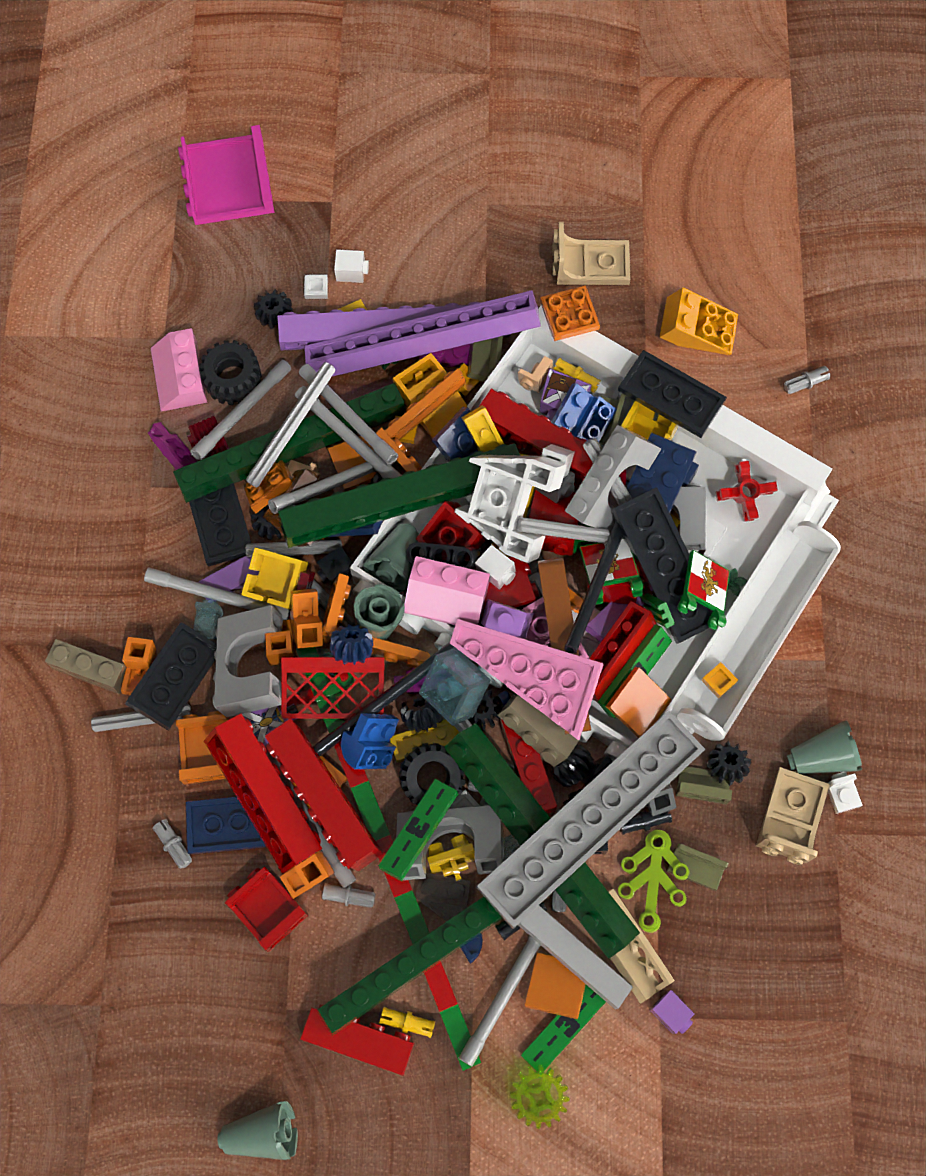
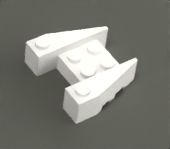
[455,455,567,563]

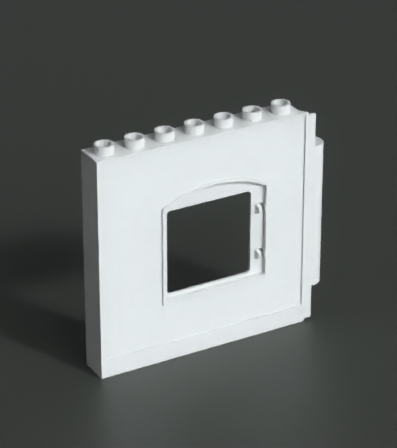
[350,305,841,761]

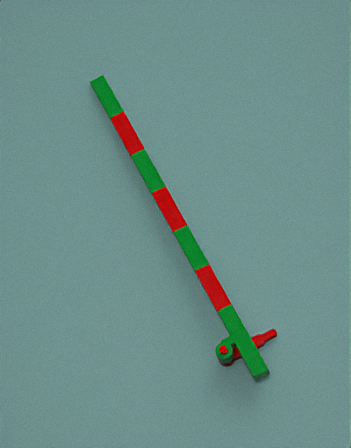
[287,647,481,1071]

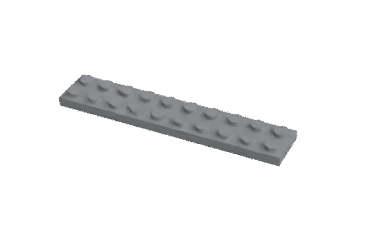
[476,711,705,929]

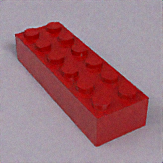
[479,389,594,490]
[204,713,322,874]
[265,718,384,871]

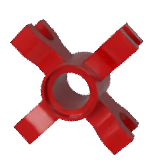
[715,461,778,522]

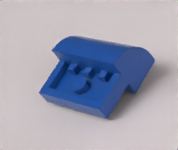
[551,383,617,443]
[341,713,399,769]

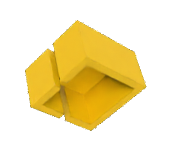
[621,401,678,441]
[241,547,308,609]

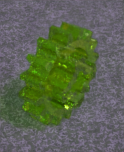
[510,1065,570,1129]

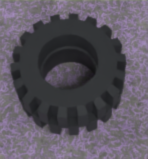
[199,340,262,405]
[399,743,465,805]

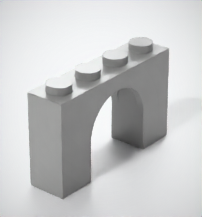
[565,424,661,532]
[608,484,706,550]
[213,605,283,717]
[396,804,504,880]

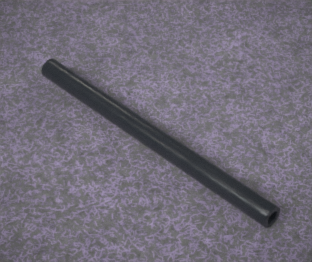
[564,520,623,654]
[312,642,459,756]

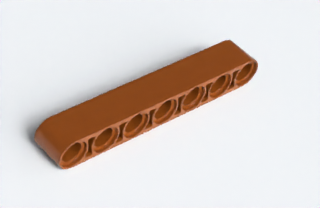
[538,557,591,735]

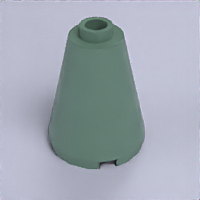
[363,523,419,592]
[354,584,405,641]
[787,720,862,774]
[217,1101,298,1160]

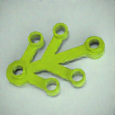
[618,830,690,933]

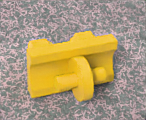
[427,834,475,881]

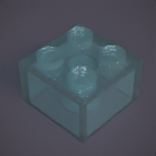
[419,648,491,726]

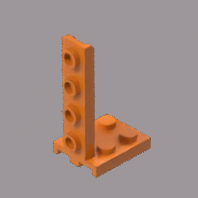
[376,368,466,472]
[322,574,430,668]

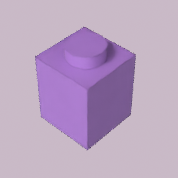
[649,990,694,1034]

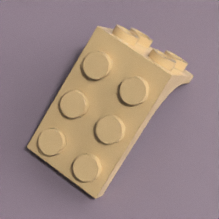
[552,222,630,285]
[756,767,830,865]

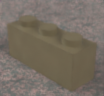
[45,639,126,694]
[497,693,581,767]

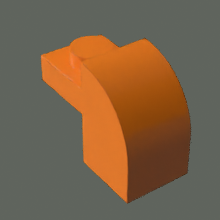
[290,589,323,648]
[265,620,296,666]
[121,637,157,695]
[280,850,335,899]

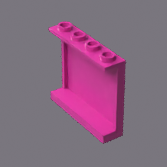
[178,125,275,225]

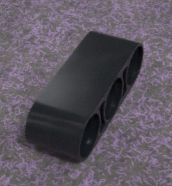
[406,542,482,569]

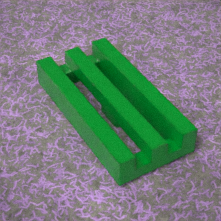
[640,593,675,628]

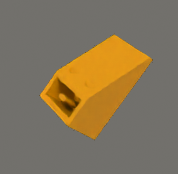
[660,287,738,356]
[393,353,467,439]

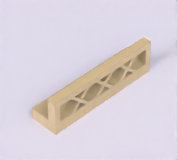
[609,889,675,1004]

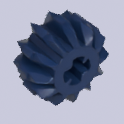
[330,624,373,665]

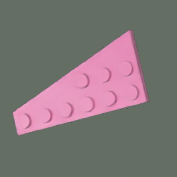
[450,619,603,740]

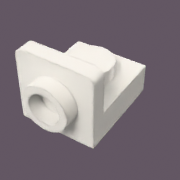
[828,772,863,814]

